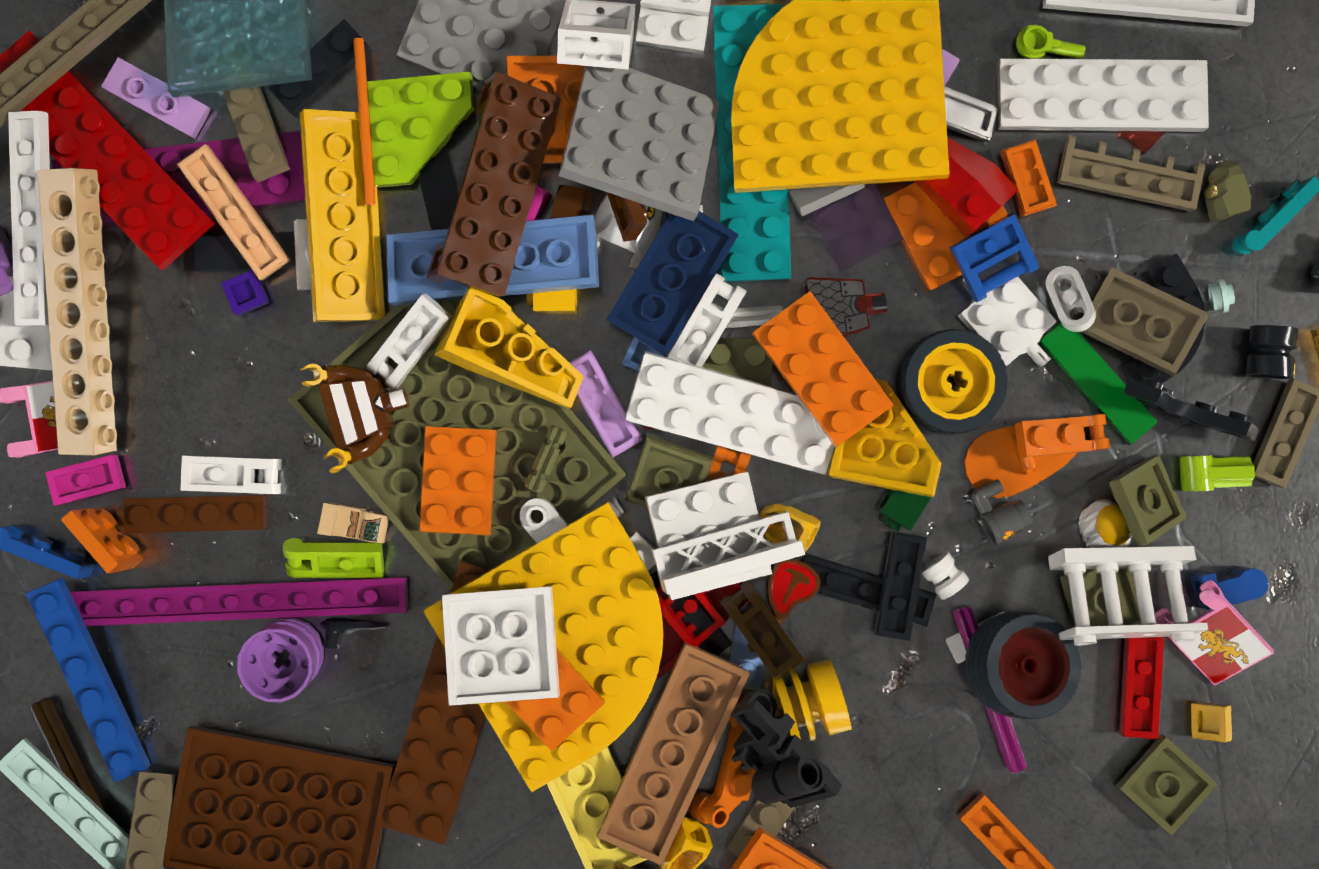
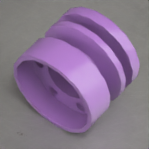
[237,618,324,702]

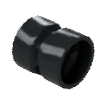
[1246,325,1299,379]

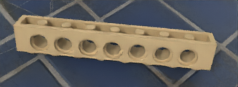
[37,168,117,455]

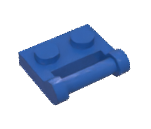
[949,214,1039,303]

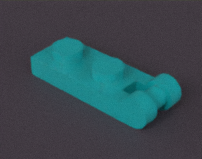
[1232,176,1319,256]

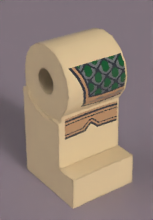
[317,502,389,543]

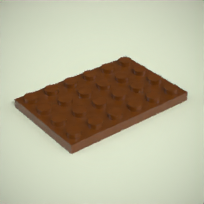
[163,726,395,869]

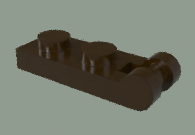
[720,580,805,680]

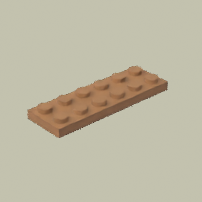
[597,642,750,866]

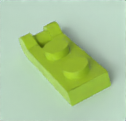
[282,538,384,578]

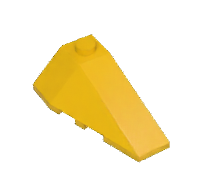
[434,287,584,409]

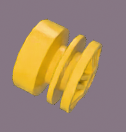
[772,658,852,741]

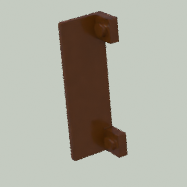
[426,71,561,297]

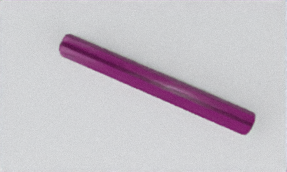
[953,606,1027,773]

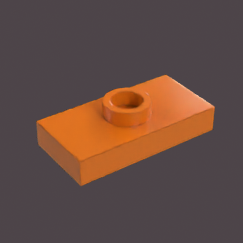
[1000,139,1057,218]

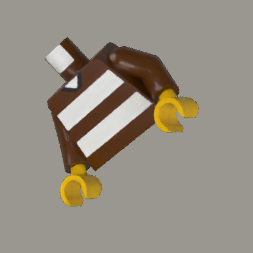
[300,364,409,473]

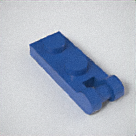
[0,525,96,579]

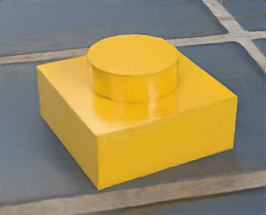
[1191,702,1232,743]

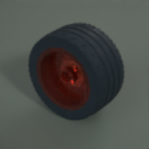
[965,611,1082,720]

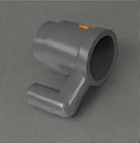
[972,479,1033,545]

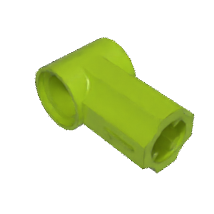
[1179,455,1255,491]

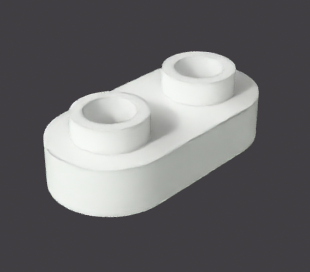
[1045,266,1096,332]
[520,498,568,543]

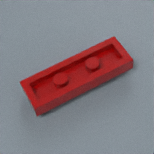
[1119,637,1164,739]

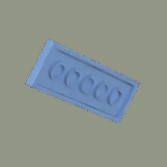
[387,215,599,306]

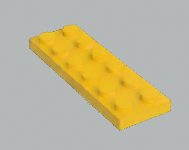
[300,109,385,322]

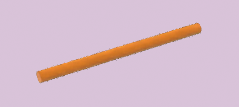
[353,38,376,206]

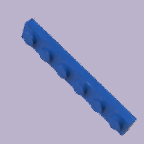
[25,577,151,782]

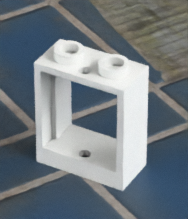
[557,0,636,70]

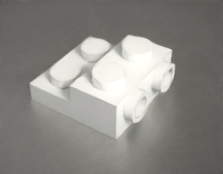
[636,0,711,54]

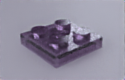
[810,183,903,272]

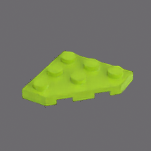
[367,71,475,188]

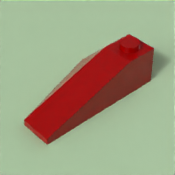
[915,137,1019,237]

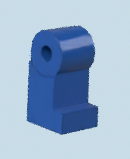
[1190,567,1268,610]

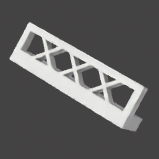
[652,511,805,595]

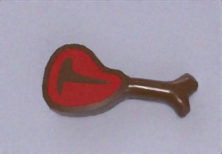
[747,559,820,653]

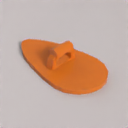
[964,426,1077,498]

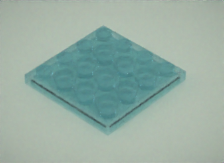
[164,0,312,97]

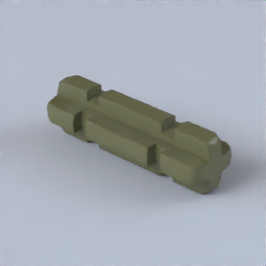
[525,425,567,493]

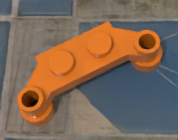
[689,696,756,828]

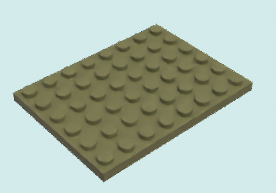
[287,300,627,591]

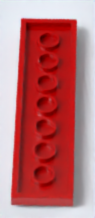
[0,30,215,271]

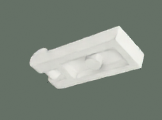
[668,273,747,367]
[366,294,453,390]
[180,456,282,494]

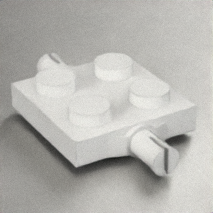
[958,276,1057,368]

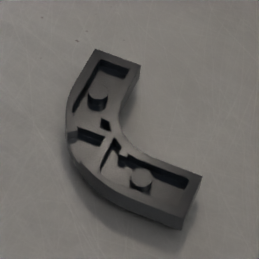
[1120,253,1205,384]
[1123,378,1260,442]

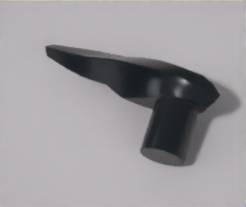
[320,618,388,649]

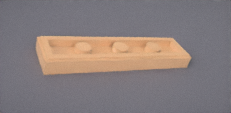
[177,144,291,280]

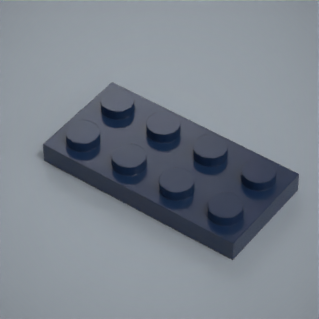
[606,211,739,356]

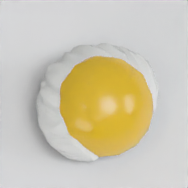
[1078,499,1132,548]

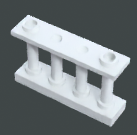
[1048,546,1208,646]

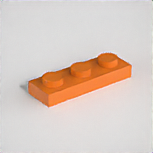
[957,792,1055,869]

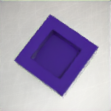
[221,270,270,316]

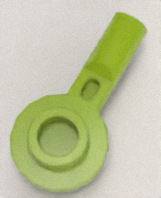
[1016,25,1086,59]

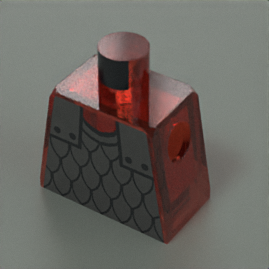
[803,277,887,337]

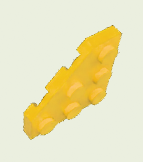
[829,379,942,498]

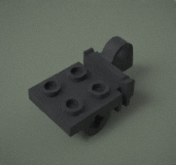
[731,689,842,808]

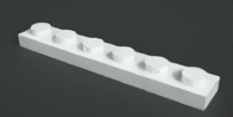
[8,111,50,326]

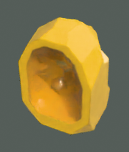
[759,503,821,552]
[658,817,713,869]

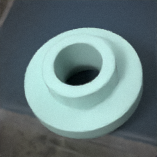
[1208,278,1235,313]

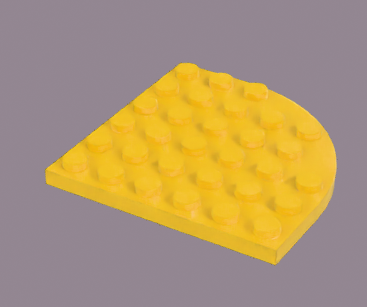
[731,0,949,193]
[423,501,663,792]

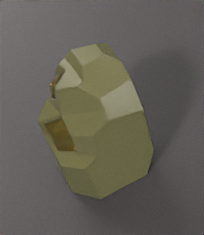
[1203,160,1251,223]

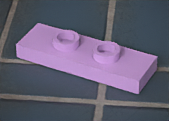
[101,57,212,139]
[569,350,643,458]

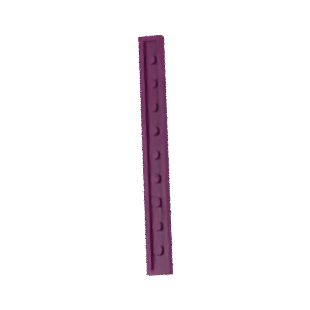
[70,577,409,626]

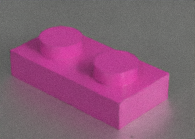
[45,454,126,506]

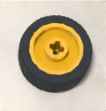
[897,329,1008,435]

